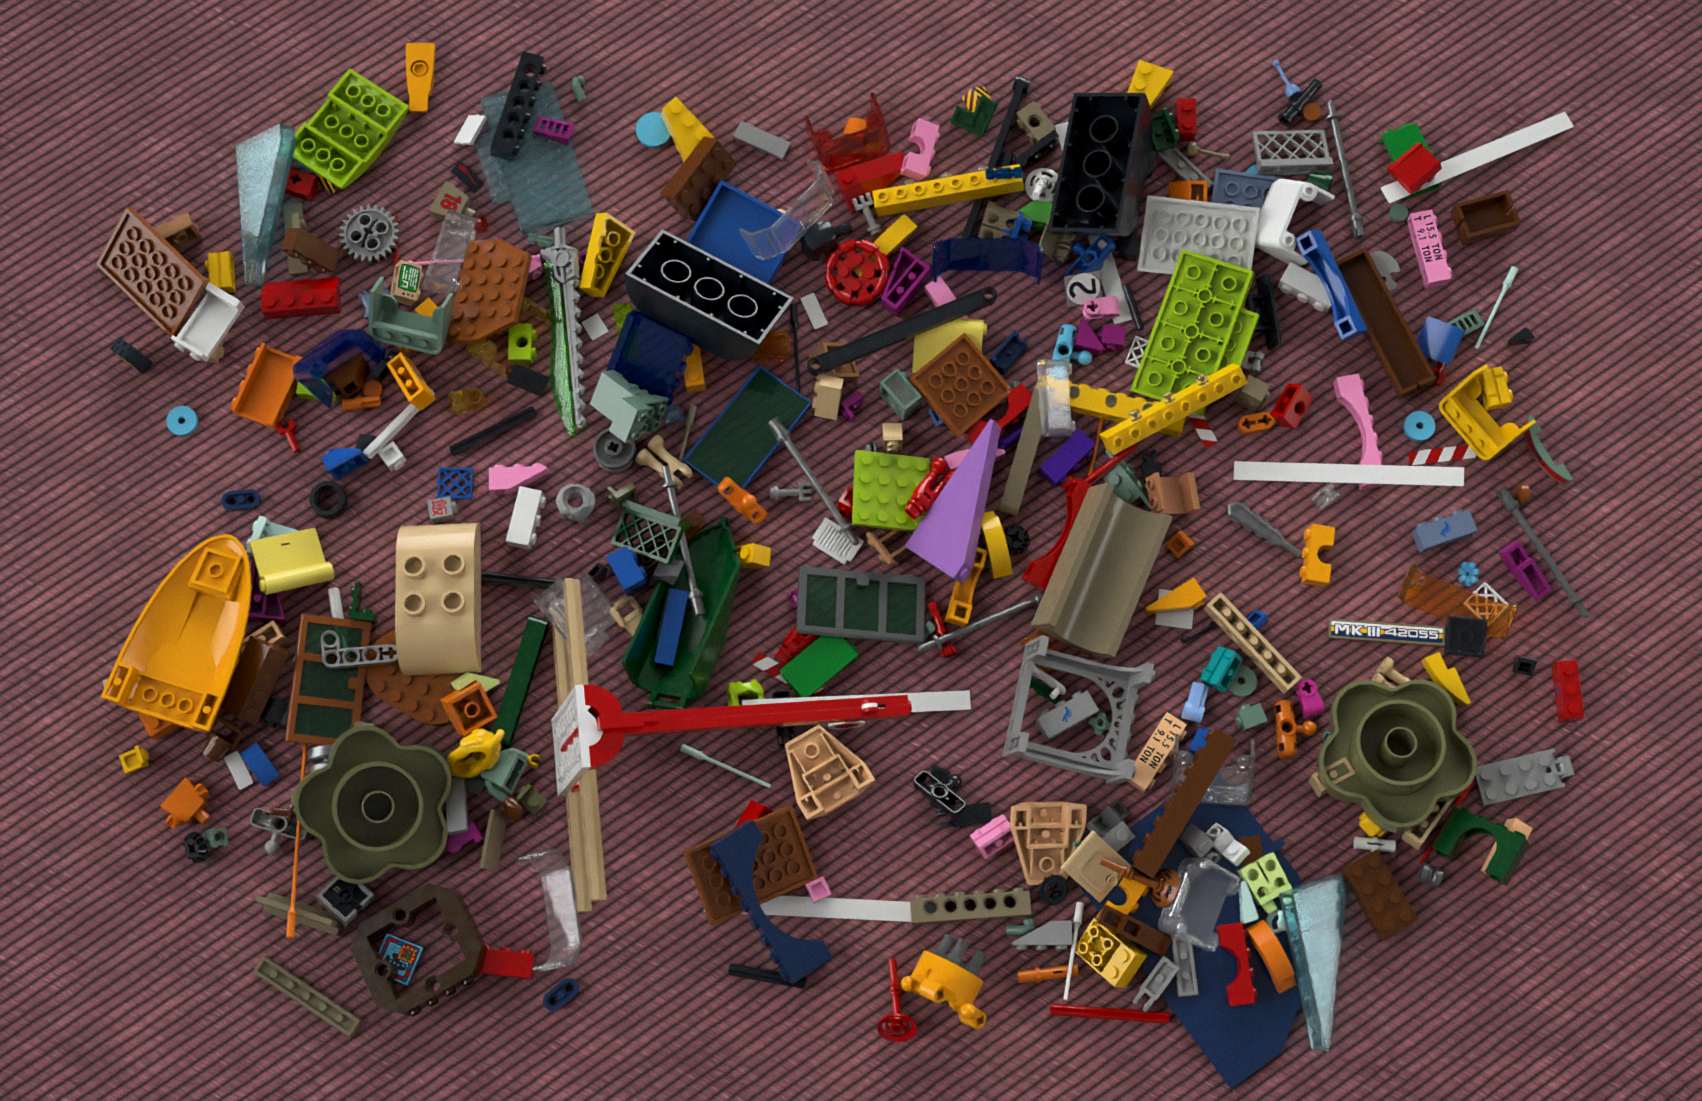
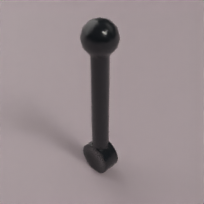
[1181,621,1217,643]

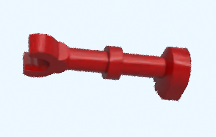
[928,601,958,658]

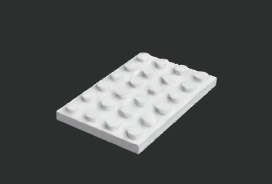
[1137,195,1260,275]

